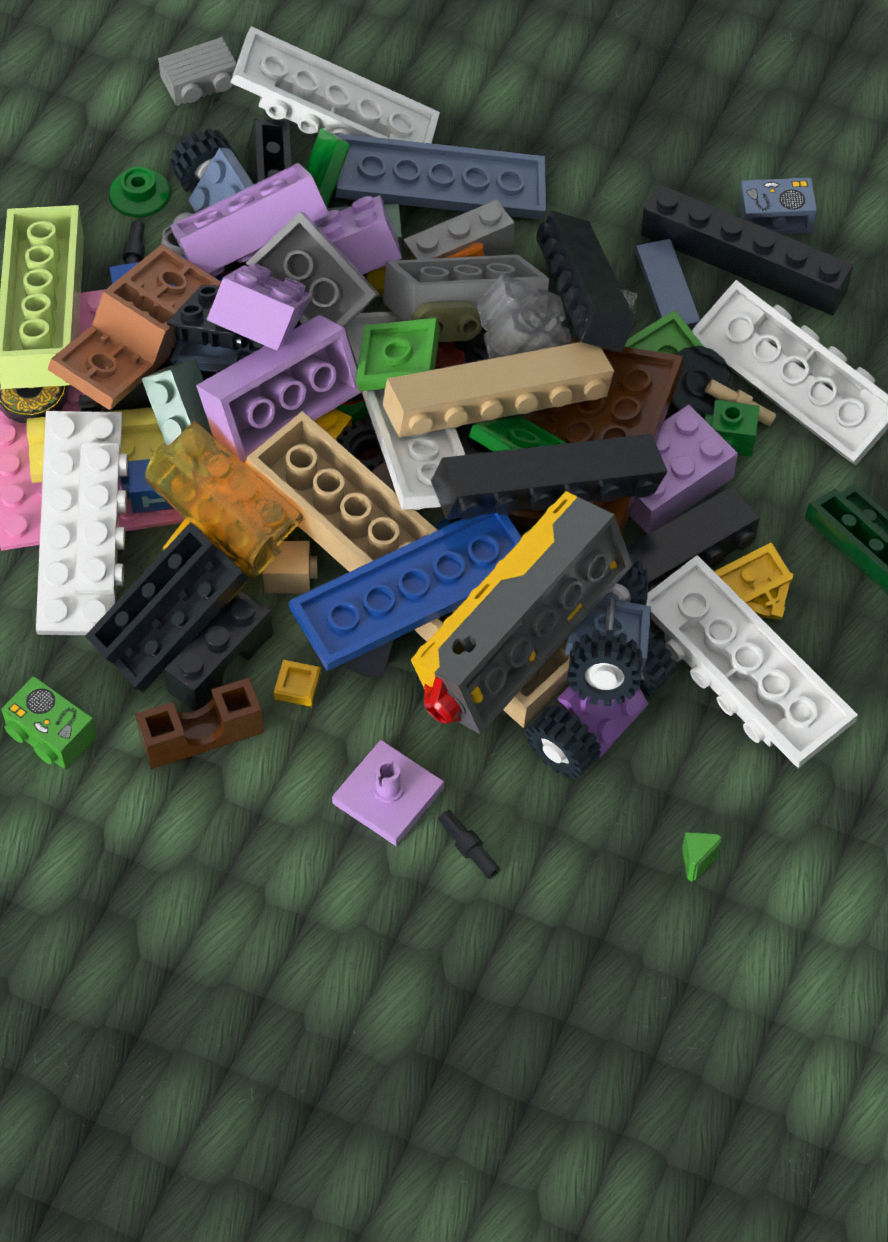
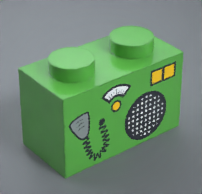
[1,676,97,770]

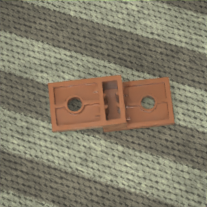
[47,244,221,410]

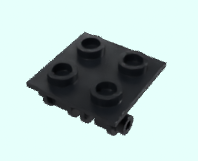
[167,285,248,351]

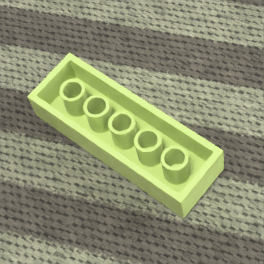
[0,205,84,389]

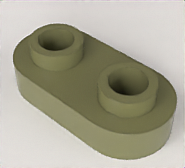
[411,301,484,342]

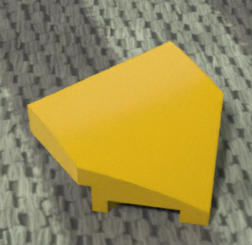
[714,542,793,620]

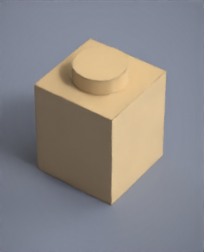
[262,541,318,593]

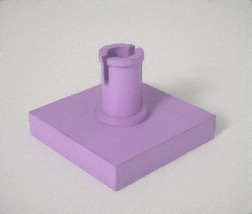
[332,740,444,846]

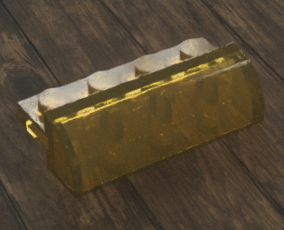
[145,420,305,580]

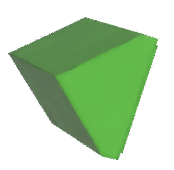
[682,832,722,882]

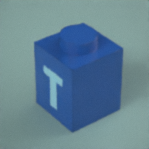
[121,457,178,513]

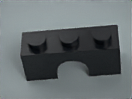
[164,590,273,711]

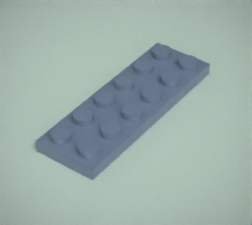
[335,133,546,220]

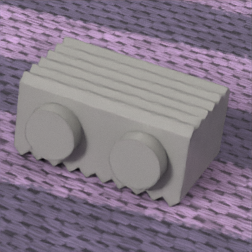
[158,37,237,106]

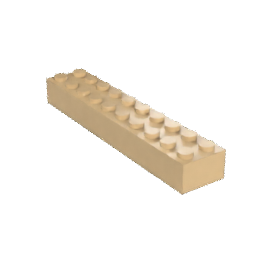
[246,411,571,728]

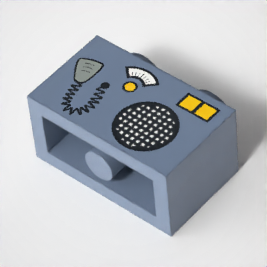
[738,177,817,234]

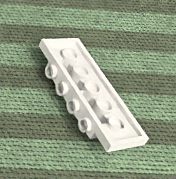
[230,26,440,143]
[692,280,888,466]
[36,411,128,635]
[646,555,858,768]

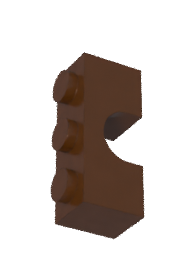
[135,678,264,769]

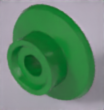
[109,166,171,218]

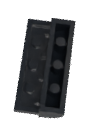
[85,522,249,693]

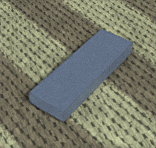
[636,239,700,331]

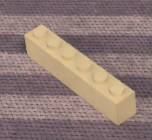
[383,342,614,438]

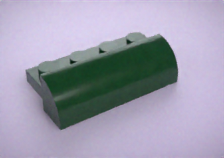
[805,484,888,594]

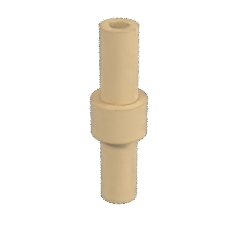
[705,379,776,427]

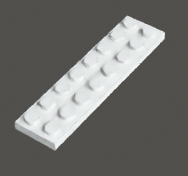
[345,312,465,510]

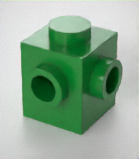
[705,400,760,457]

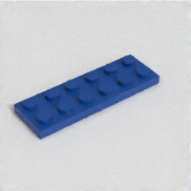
[289,513,522,671]

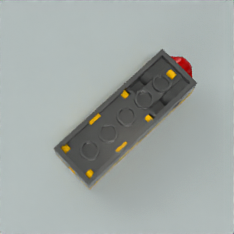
[411,491,632,735]

